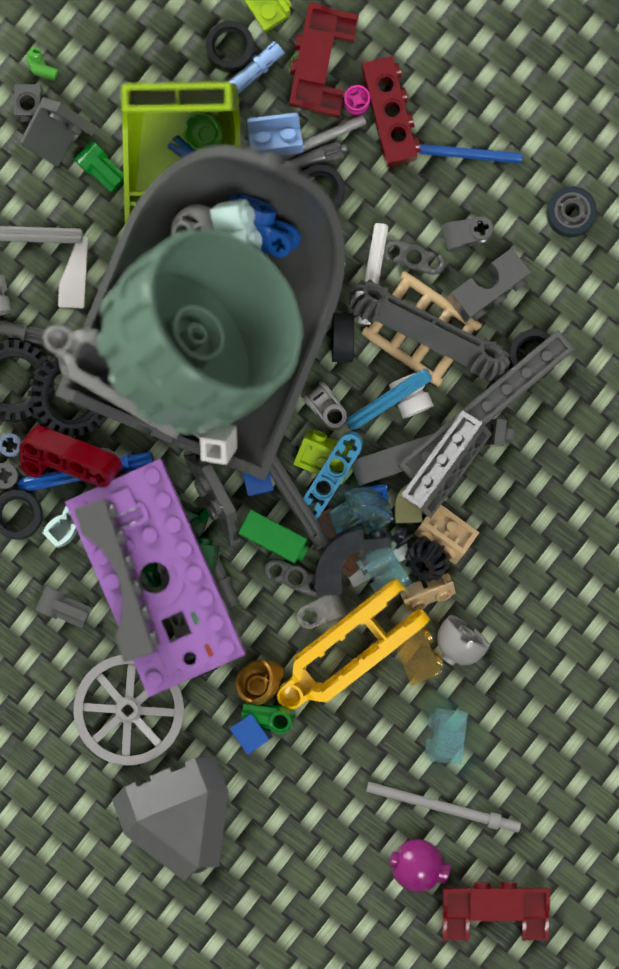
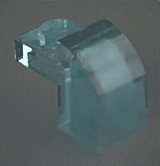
[329,487,394,533]

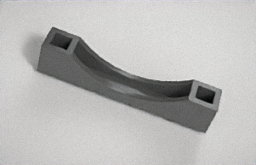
[74,499,160,663]

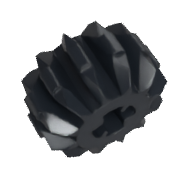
[405,537,450,582]

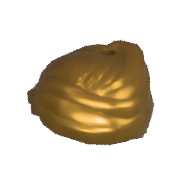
[235,659,284,705]

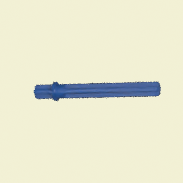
[18,452,154,492]

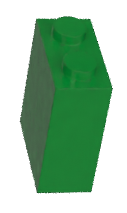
[238,510,309,565]

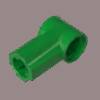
[74,141,124,194]
[241,702,296,734]

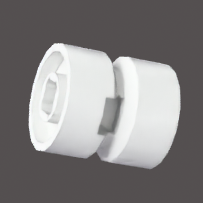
[389,373,434,419]

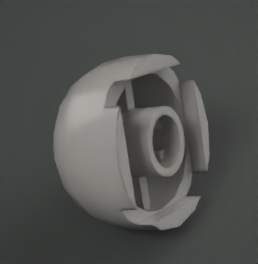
[437,615,490,665]

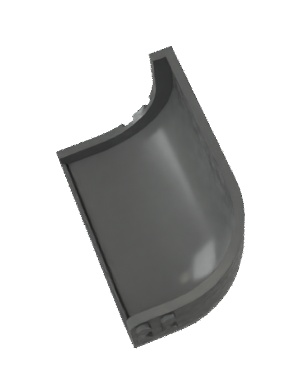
[55,146,345,481]

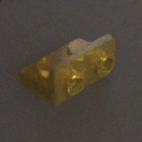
[396,628,444,686]

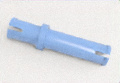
[227,41,285,94]

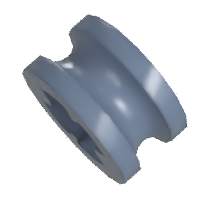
[0,433,22,457]

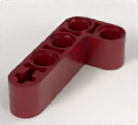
[19,425,123,488]

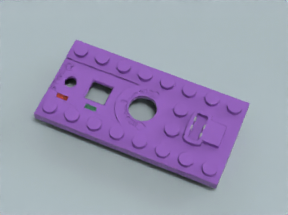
[65,459,246,697]

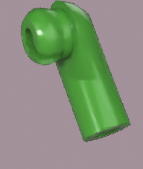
[26,47,58,82]

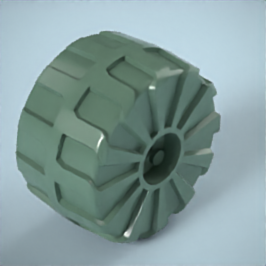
[97,229,303,435]

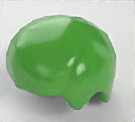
[183,112,223,151]

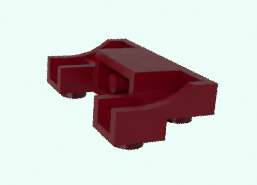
[289,2,359,119]

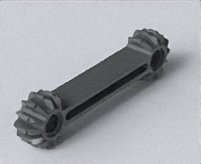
[348,279,510,382]

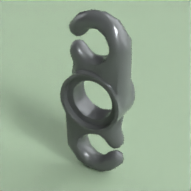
[383,240,446,275]
[264,558,317,597]

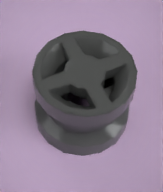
[0,463,20,490]

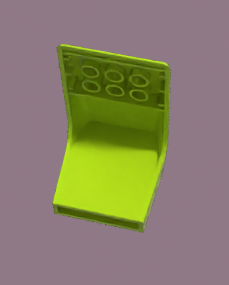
[122,82,241,225]

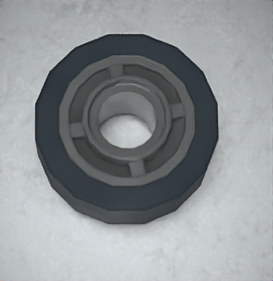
[546,186,597,238]

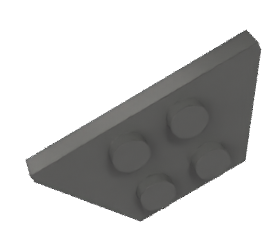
[184,453,240,546]

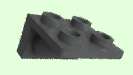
[20,97,96,166]

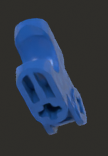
[229,193,301,258]

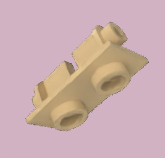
[400,573,456,612]

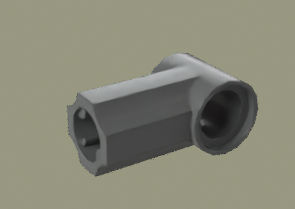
[35,586,92,628]

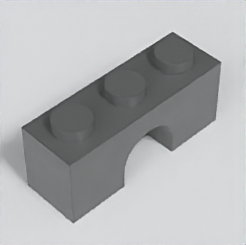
[447,248,531,323]

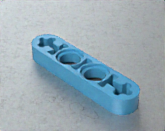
[303,431,363,519]

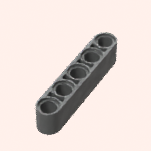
[352,434,433,487]

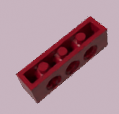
[362,56,421,168]

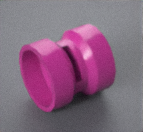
[344,85,370,116]

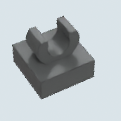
[484,419,516,447]

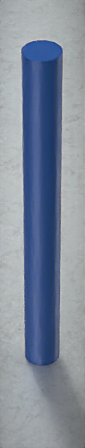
[418,144,522,164]

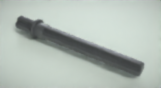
[268,455,331,556]

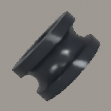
[392,525,415,550]

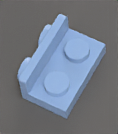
[247,113,303,155]

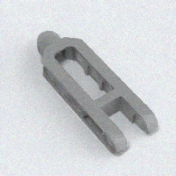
[42,325,180,439]

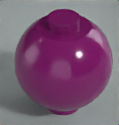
[389,839,450,892]

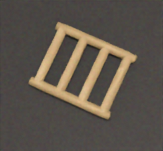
[361,271,482,387]

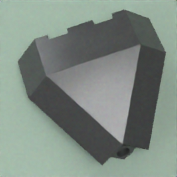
[112,757,229,881]

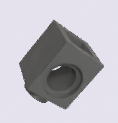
[14,84,43,125]

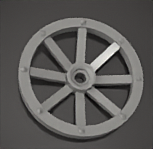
[74,655,184,765]

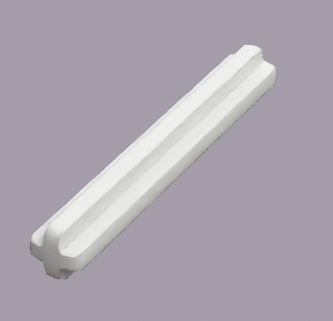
[358,223,388,325]

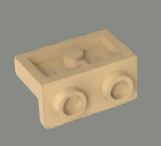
[414,505,479,564]

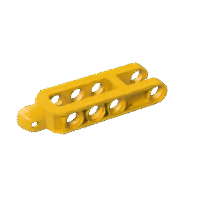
[277,578,430,709]

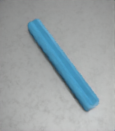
[346,369,432,430]

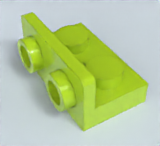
[243,0,292,33]
[293,430,352,485]

